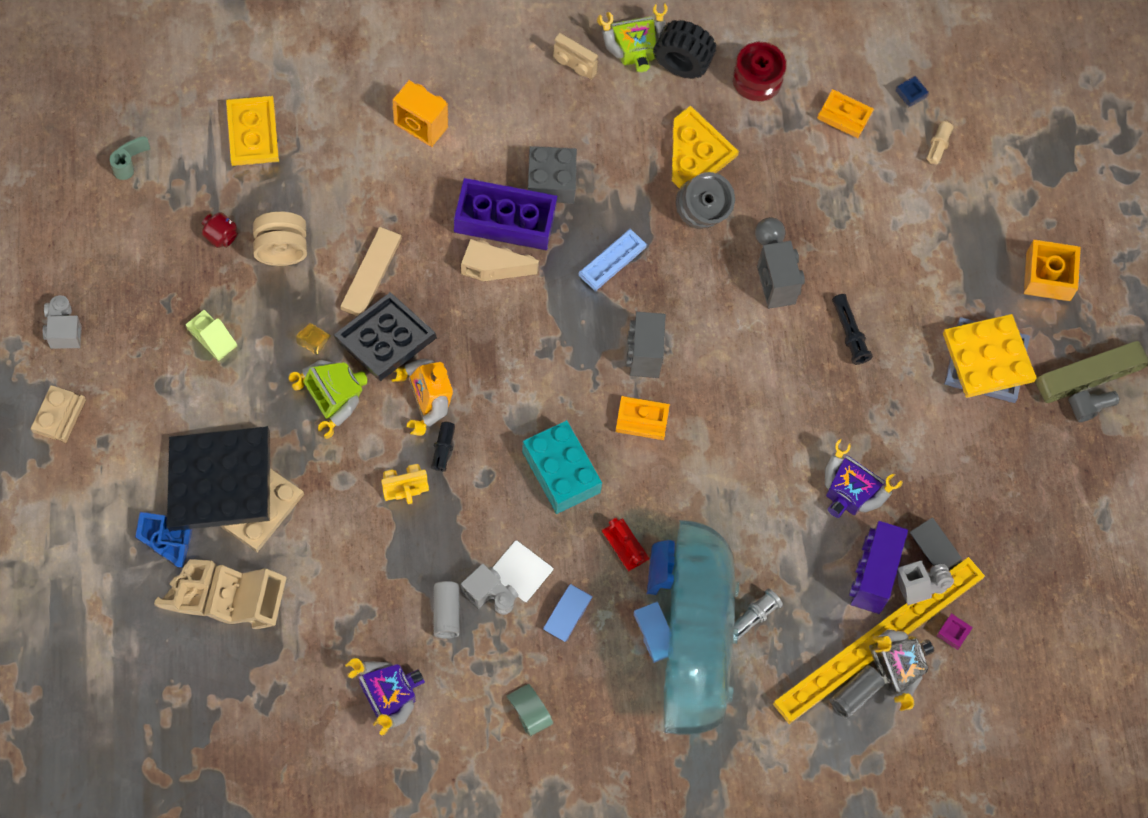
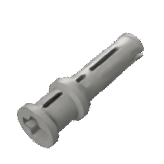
[713,588,783,652]

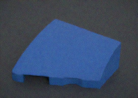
[135,512,192,568]
[647,540,675,595]

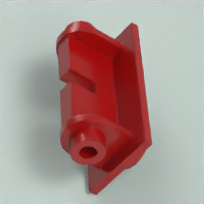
[602,518,650,572]

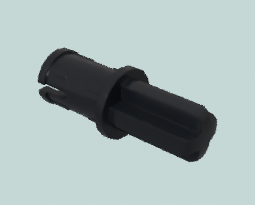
[431,421,455,472]

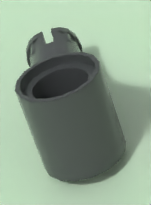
[1068,391,1119,422]

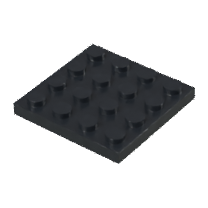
[167,426,270,531]

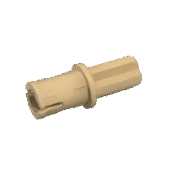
[926,121,954,165]

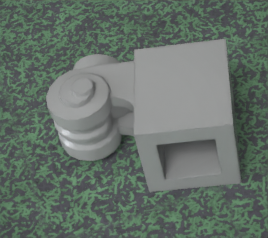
[43,295,82,349]
[897,561,954,605]
[461,564,518,615]

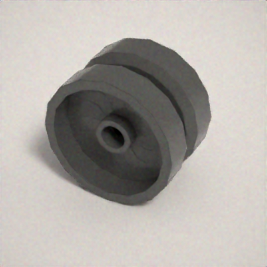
[676,172,735,229]

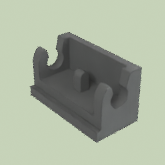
[910,517,962,570]

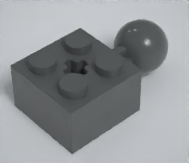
[755,217,805,309]

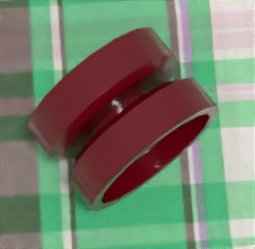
[733,41,787,102]

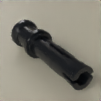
[832,294,873,365]

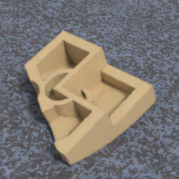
[154,559,216,616]

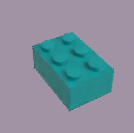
[522,420,602,514]

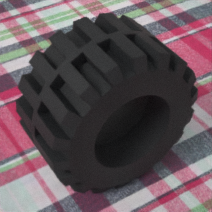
[653,20,717,79]

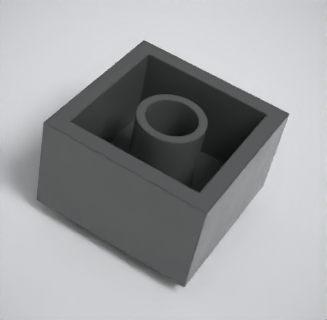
[528,146,577,203]
[626,311,666,378]

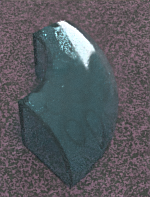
[663,520,739,734]

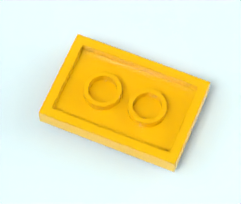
[226,96,279,166]

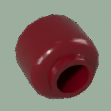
[201,212,238,248]

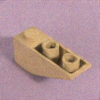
[461,239,539,281]

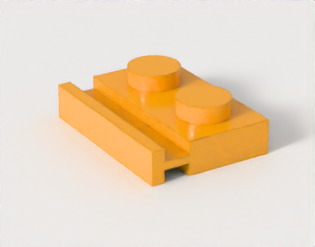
[817,89,874,139]
[615,396,670,440]

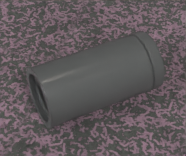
[830,665,885,718]

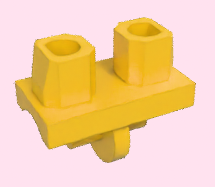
[381,464,429,505]

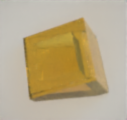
[296,323,331,355]

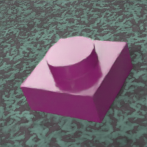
[936,613,973,650]

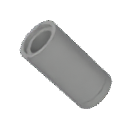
[433,582,459,639]

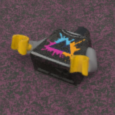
[869,629,934,711]

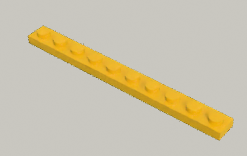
[773,557,985,724]

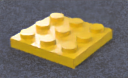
[943,314,1037,398]

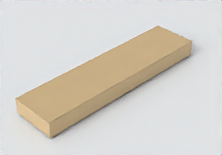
[341,227,402,316]

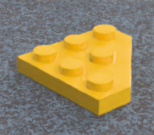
[672,106,739,188]

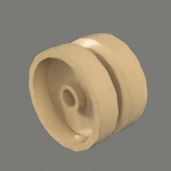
[253,211,307,266]

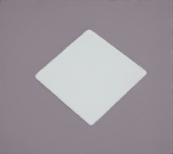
[493,541,553,602]

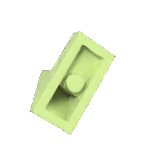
[186,310,237,361]

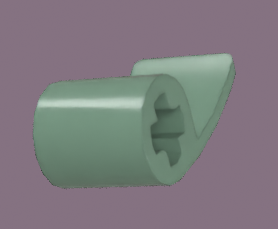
[109,136,150,180]
[507,684,553,737]

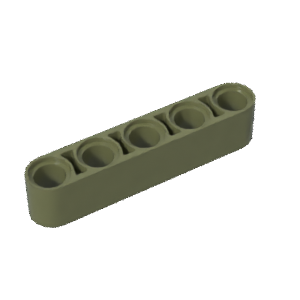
[1035,341,1148,403]

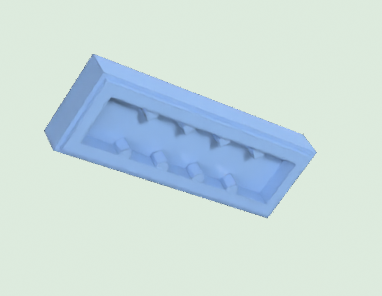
[579,229,647,291]

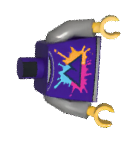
[825,439,903,518]
[345,658,425,735]

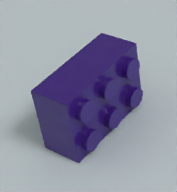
[849,521,908,614]

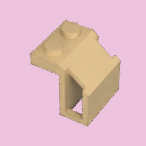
[204,565,287,629]

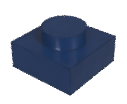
[896,76,929,107]

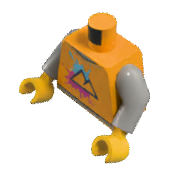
[391,358,453,436]

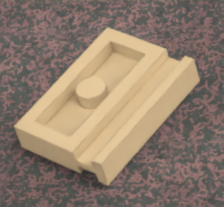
[553,33,598,80]
[30,385,86,443]

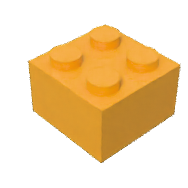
[393,80,448,147]
[1023,240,1081,301]

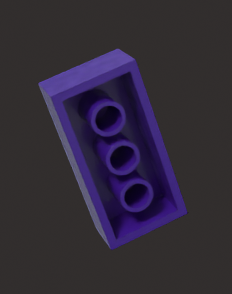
[454,178,557,250]

